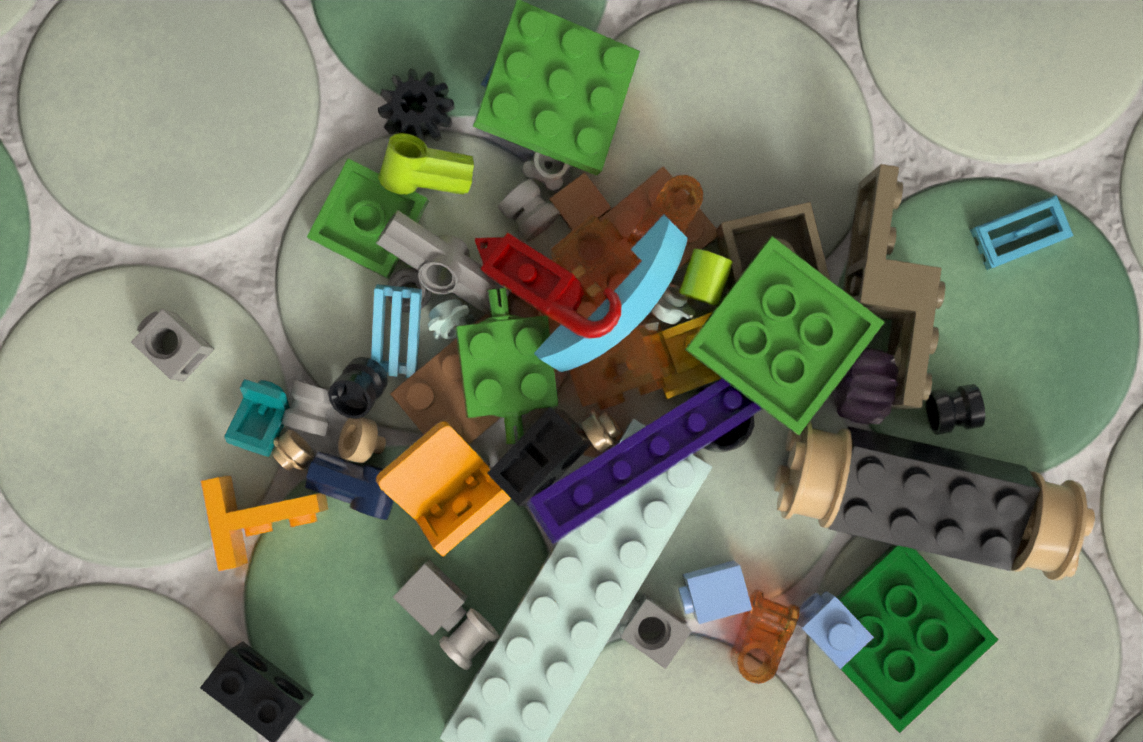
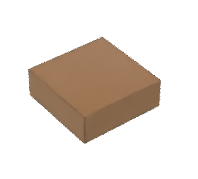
[549,172,611,236]

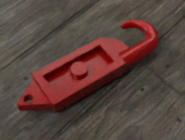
[474,232,622,339]

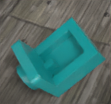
[224,379,290,457]

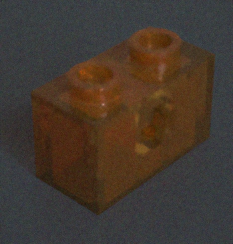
[569,322,677,411]

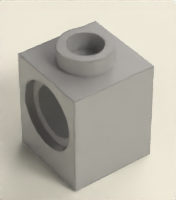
[131,309,214,381]
[393,559,468,636]
[618,593,692,669]

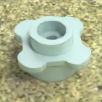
[651,284,695,324]
[427,299,475,339]

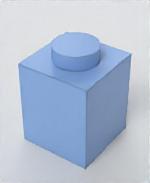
[678,561,752,624]

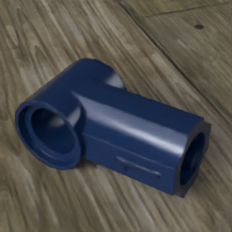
[305,451,394,520]

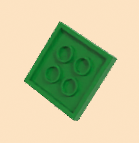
[837,544,999,733]

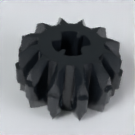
[378,68,455,143]

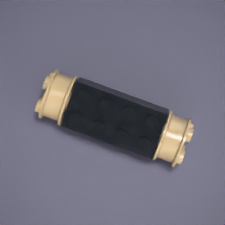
[774,421,1095,581]

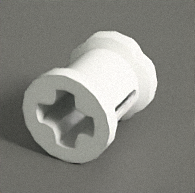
[439,608,499,670]

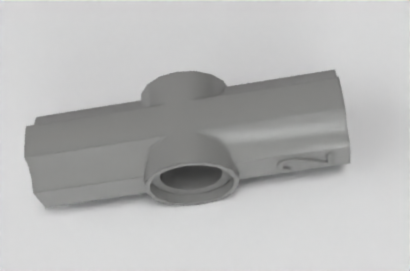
[376,211,510,317]

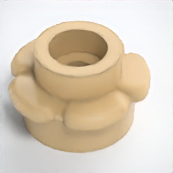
[581,410,622,453]
[272,429,314,471]

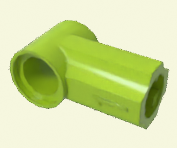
[378,133,474,195]
[678,248,733,306]

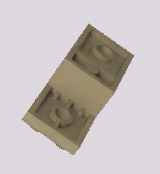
[843,164,945,410]

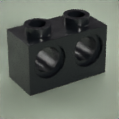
[487,407,592,506]
[200,641,314,742]

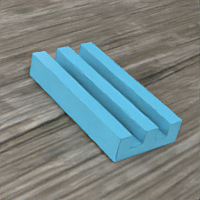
[970,195,1074,270]
[371,284,422,378]

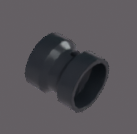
[328,357,388,419]
[925,384,985,435]

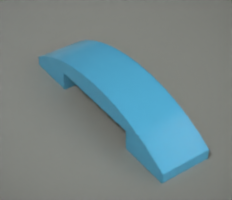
[534,215,688,372]

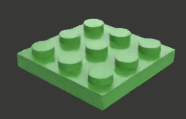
[473,0,640,176]
[684,236,885,435]

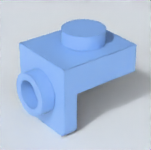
[794,591,874,669]

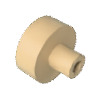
[338,417,386,463]

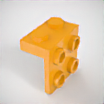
[376,421,511,556]

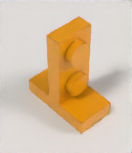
[201,476,328,571]

